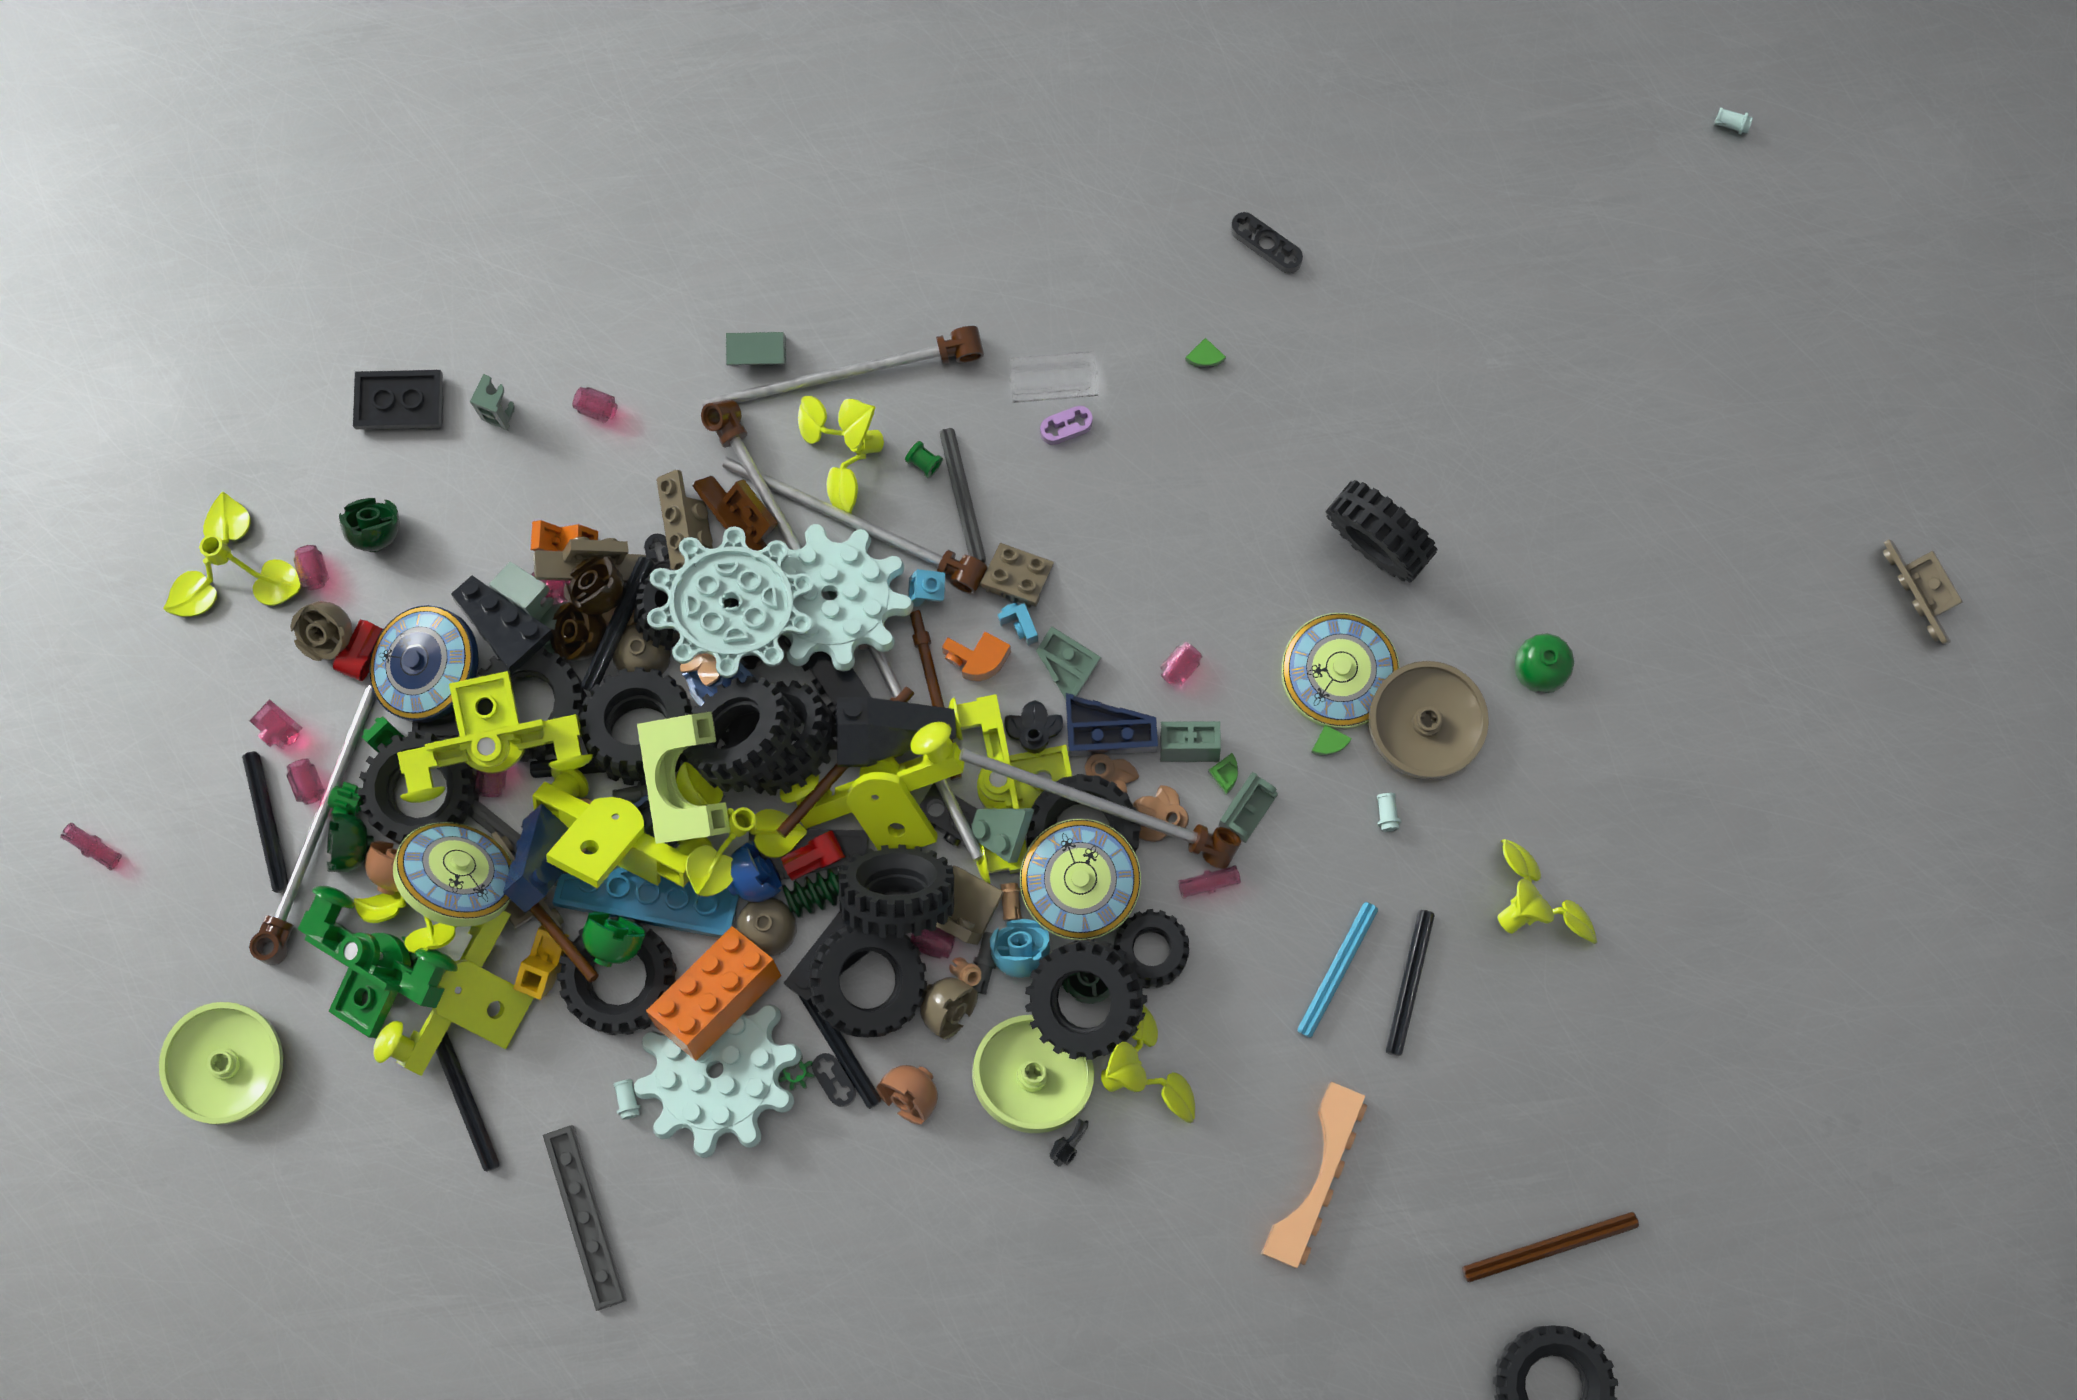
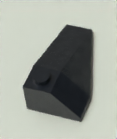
[835,697,956,767]

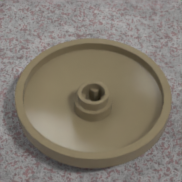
[1369,661,1489,779]

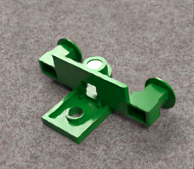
[298,886,458,1039]

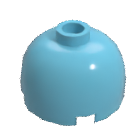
[990,919,1051,978]

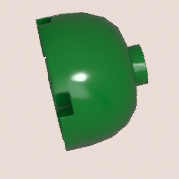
[1514,633,1574,693]
[582,912,645,967]

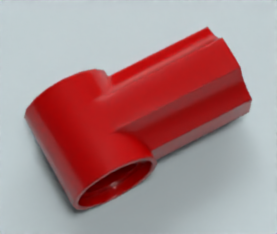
[333,619,383,682]
[781,830,845,881]

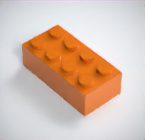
[646,926,781,1061]

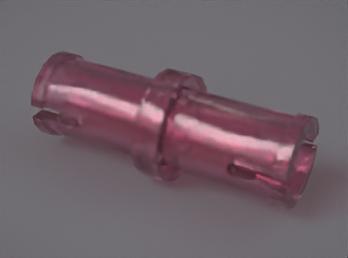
[60,823,122,870]
[1178,865,1241,899]

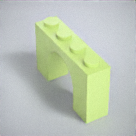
[637,712,730,844]

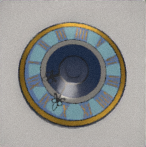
[369,605,479,723]

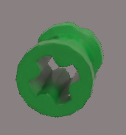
[905,441,943,478]

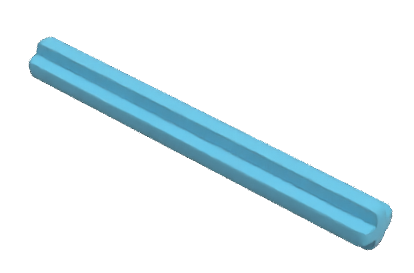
[1298,902,1378,1038]

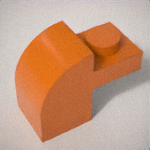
[530,520,598,551]
[942,631,1011,681]

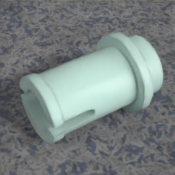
[1714,107,1753,135]
[1376,793,1402,832]
[613,1079,641,1120]

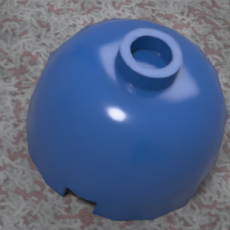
[727,841,782,902]

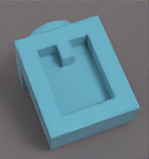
[908,569,945,607]
[998,603,1039,646]

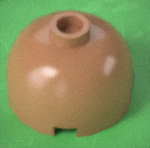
[365,841,399,895]
[876,1065,938,1125]

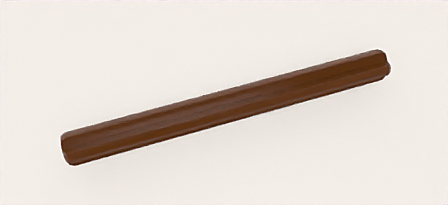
[1462,1212,1639,1282]

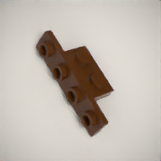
[692,476,778,551]

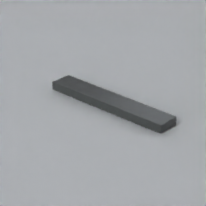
[543,1125,627,1311]

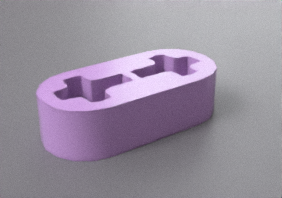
[1040,406,1093,445]

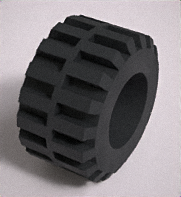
[634,569,680,651]
[1114,909,1190,989]

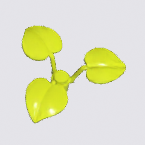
[798,396,884,514]
[163,492,301,617]
[675,762,807,897]
[1498,839,1597,944]
[354,891,456,953]
[1101,1004,1195,1123]

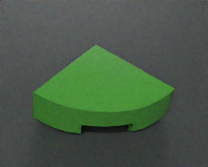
[1185,338,1226,367]
[1311,725,1352,755]
[1208,753,1238,795]

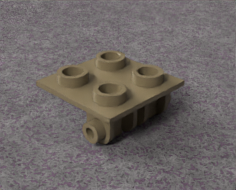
[980,543,1054,608]

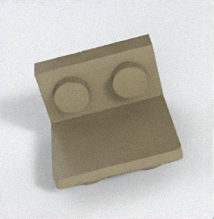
[937,865,1004,945]

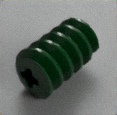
[782,866,840,919]

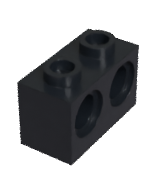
[919,783,977,848]

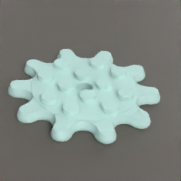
[781,524,913,671]
[647,527,814,678]
[634,1004,802,1158]

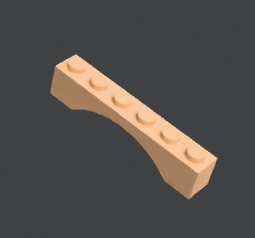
[1261,1082,1367,1269]

